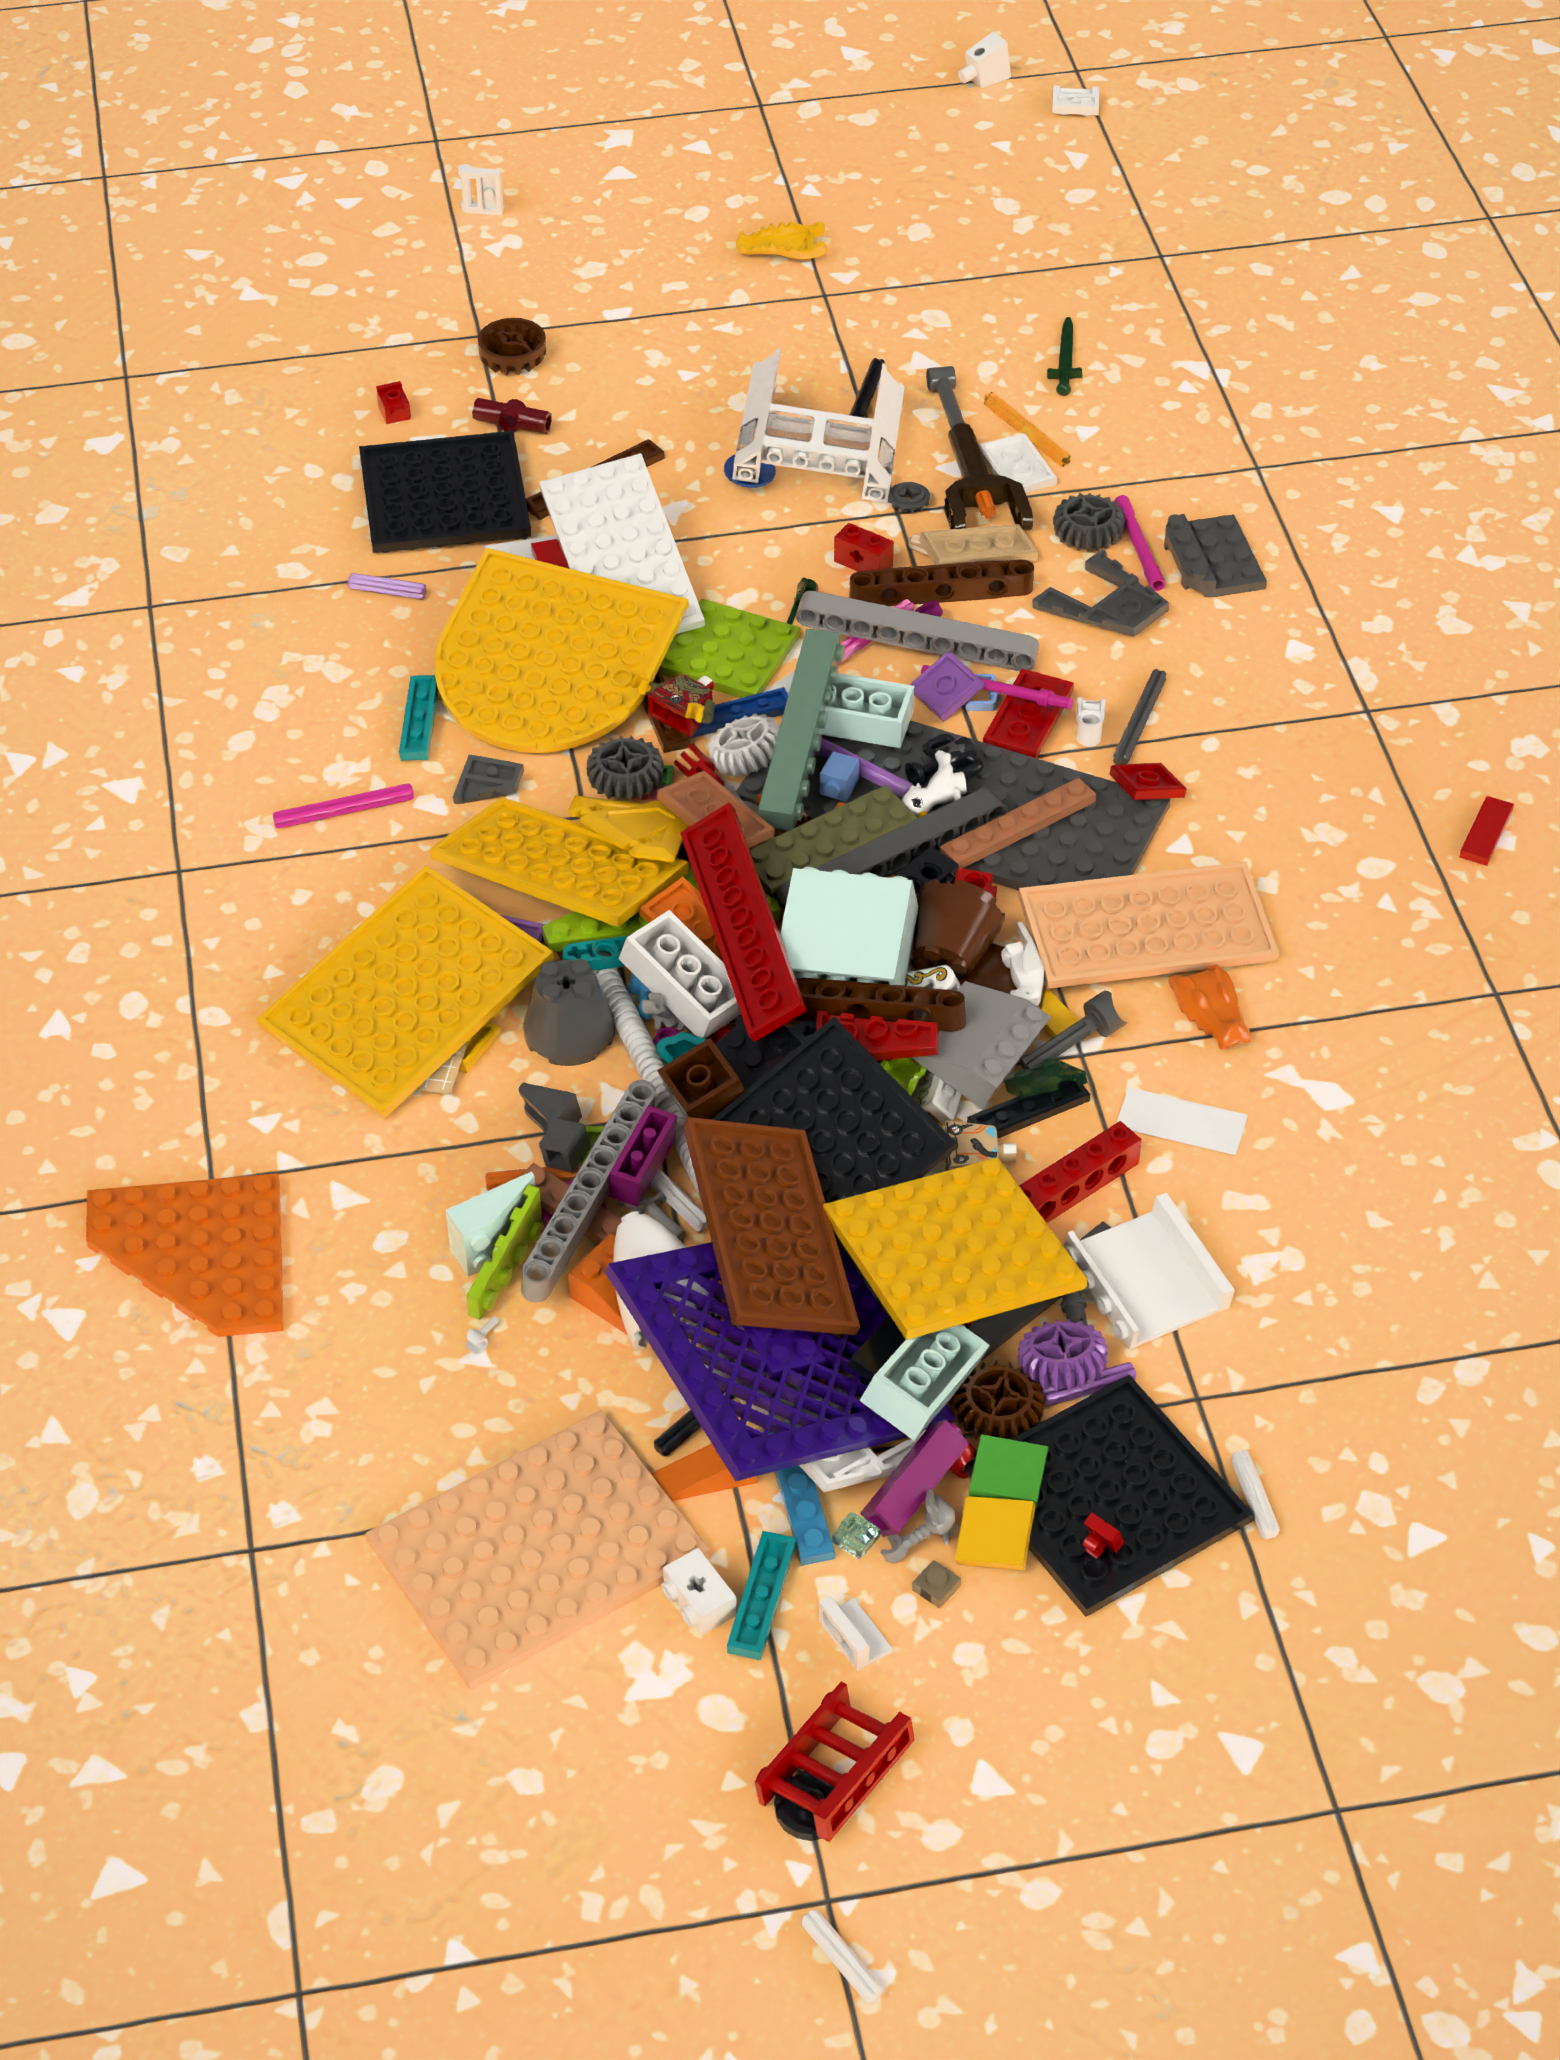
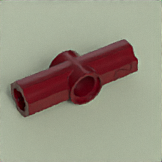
[472,397,552,434]

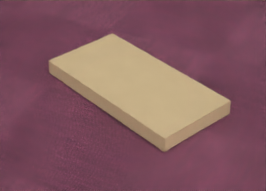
[919,524,1038,565]

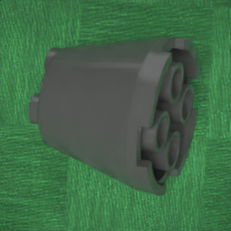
[523,959,615,1066]

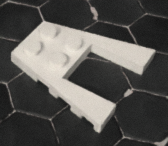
[796,1374,926,1492]

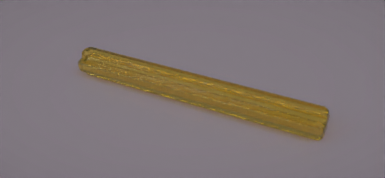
[984,392,1071,467]

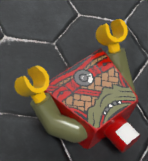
[631,673,715,737]

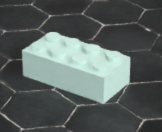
[819,673,914,748]
[859,1324,990,1441]

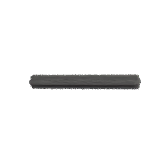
[1113,669,1166,765]

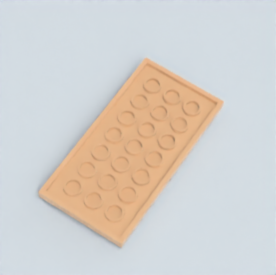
[1018,862,1279,989]

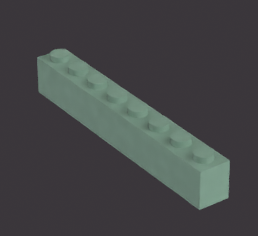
[758,628,845,831]

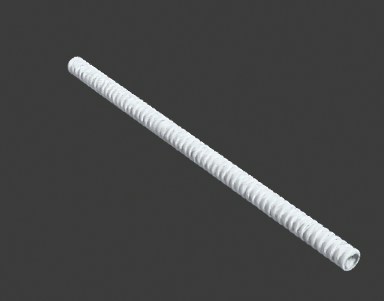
[590,951,702,1202]

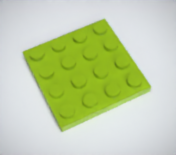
[659,599,801,698]

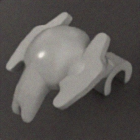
[642,993,686,1031]
[880,1489,955,1564]

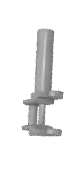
[618,1193,686,1241]

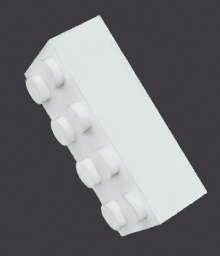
[619,910,741,1039]

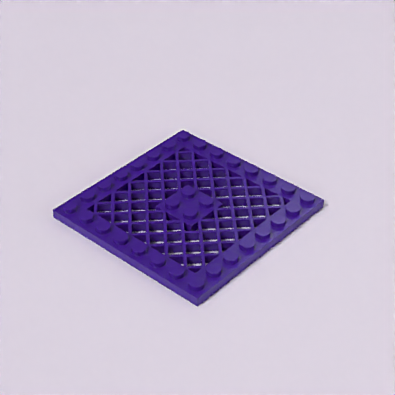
[605,1241,956,1481]

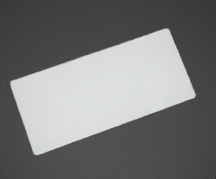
[1116,1087,1248,1155]

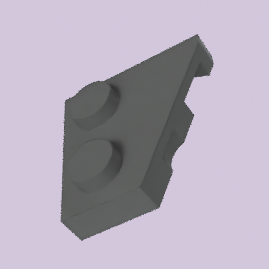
[453,754,524,804]

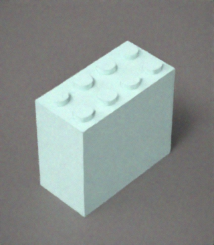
[780,867,919,985]

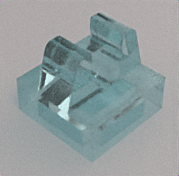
[832,1512,880,1560]

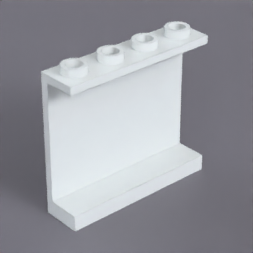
[1064,1192,1235,1350]

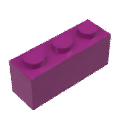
[608,1105,677,1207]

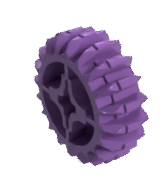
[1018,1319,1108,1392]

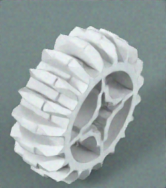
[708,713,780,777]

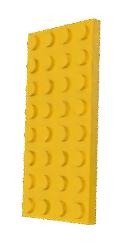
[430,797,689,927]

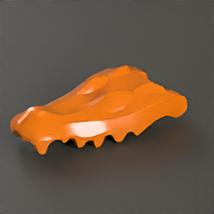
[1168,965,1251,1050]

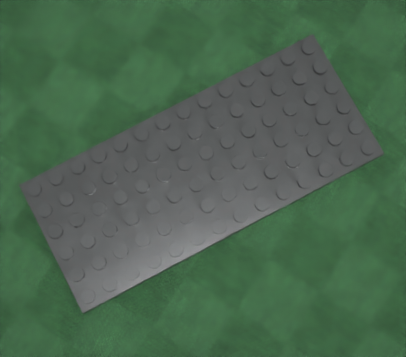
[736,720,1171,891]

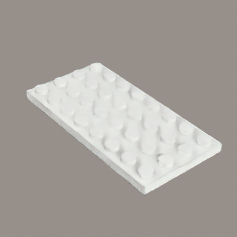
[539,453,705,635]

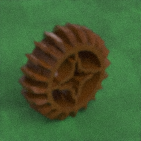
[954,1360,1045,1440]

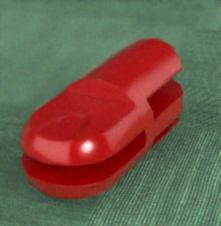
[674,743,725,787]

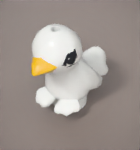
[902,750,967,818]

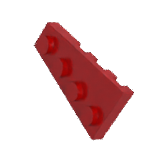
[816,1010,939,1061]

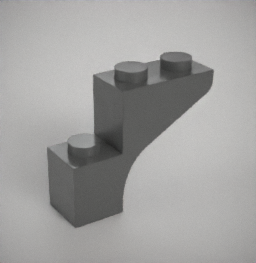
[518,1082,591,1172]

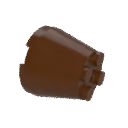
[912,879,1005,980]

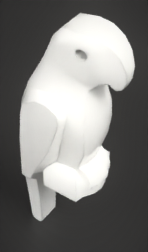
[1001,922,1044,1006]

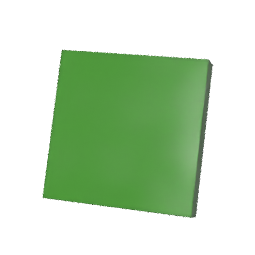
[969,1434,1048,1508]

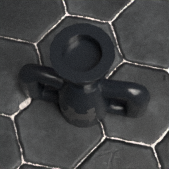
[905,733,984,787]

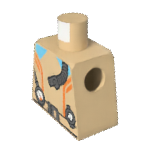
[945,1121,1017,1171]

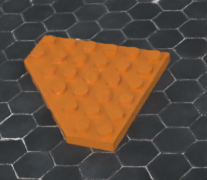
[86,1173,284,1337]

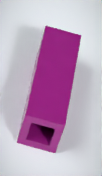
[860,1420,969,1537]

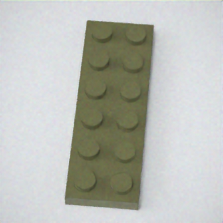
[749,785,918,897]

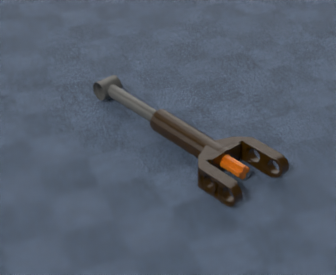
[926,366,1033,530]

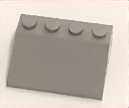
[911,981,1051,1109]

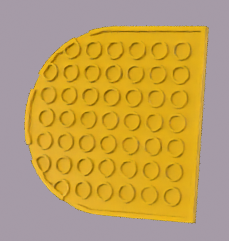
[435,548,689,753]

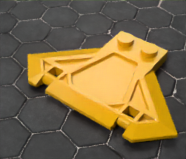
[567,795,690,862]

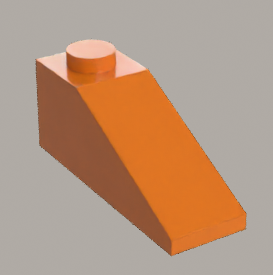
[651,1443,758,1501]

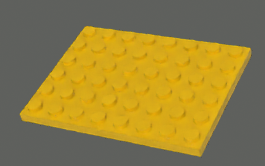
[256,865,555,1119]

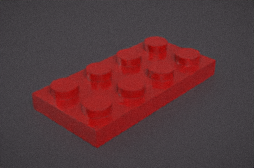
[983,668,1074,758]

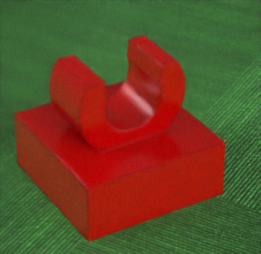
[1082,1512,1124,1559]

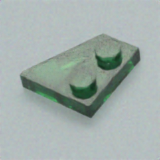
[1004,1058,1088,1098]

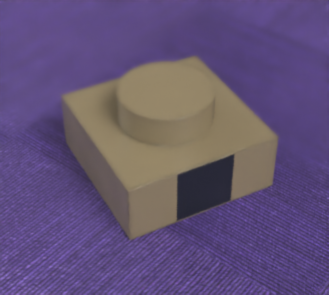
[912,1560,961,1609]

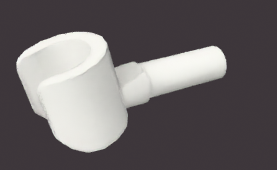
[466,1316,499,1355]

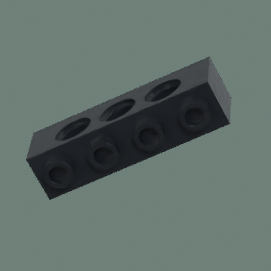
[895,846,959,897]

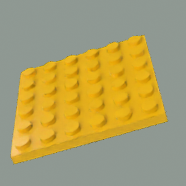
[823,1157,1087,1340]

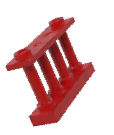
[754,1681,915,1842]

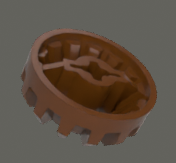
[478,318,546,375]

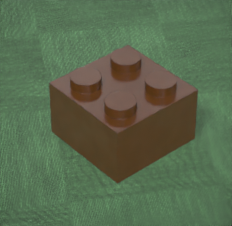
[657,1038,745,1120]

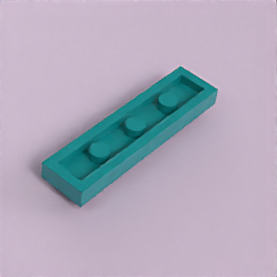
[399,675,438,761]
[727,1531,796,1661]

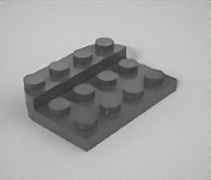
[1164,514,1267,598]

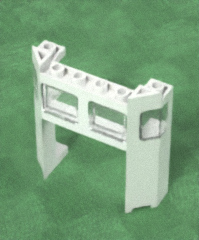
[732,347,905,503]

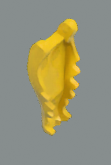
[736,221,827,259]

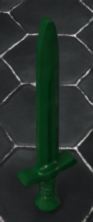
[1047,317,1083,396]

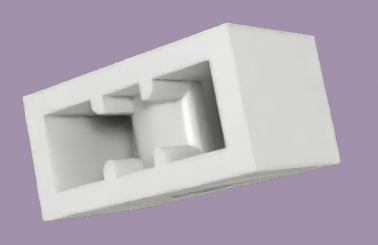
[661,1548,737,1635]

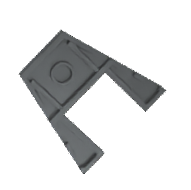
[1033,549,1169,637]

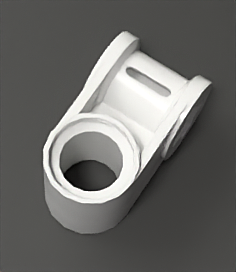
[1076,696,1106,747]

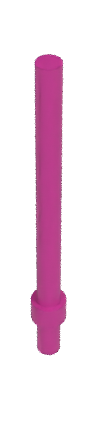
[921,665,1073,709]

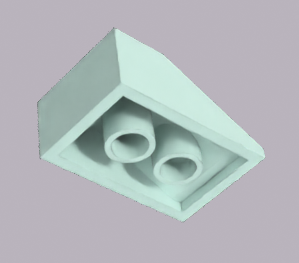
[445,1171,535,1277]

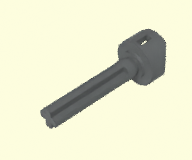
[1020,990,1127,1075]

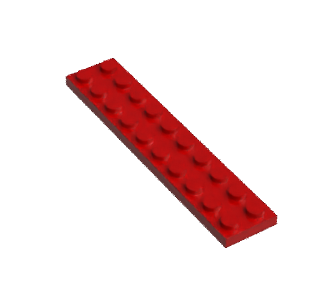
[680,803,807,1042]

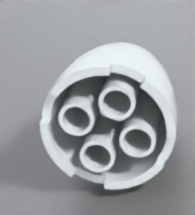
[613,1211,722,1350]

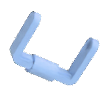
[965,674,1000,711]

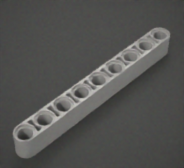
[796,591,1040,671]
[521,1080,656,1303]

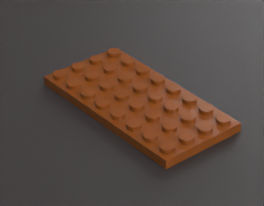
[683,1117,860,1335]

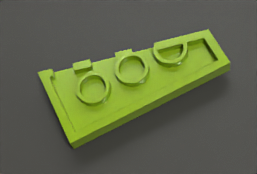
[466,1184,545,1320]

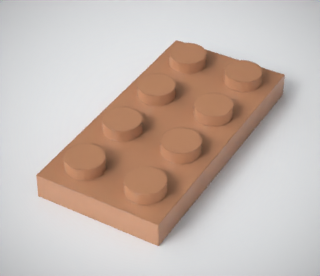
[657,771,774,848]

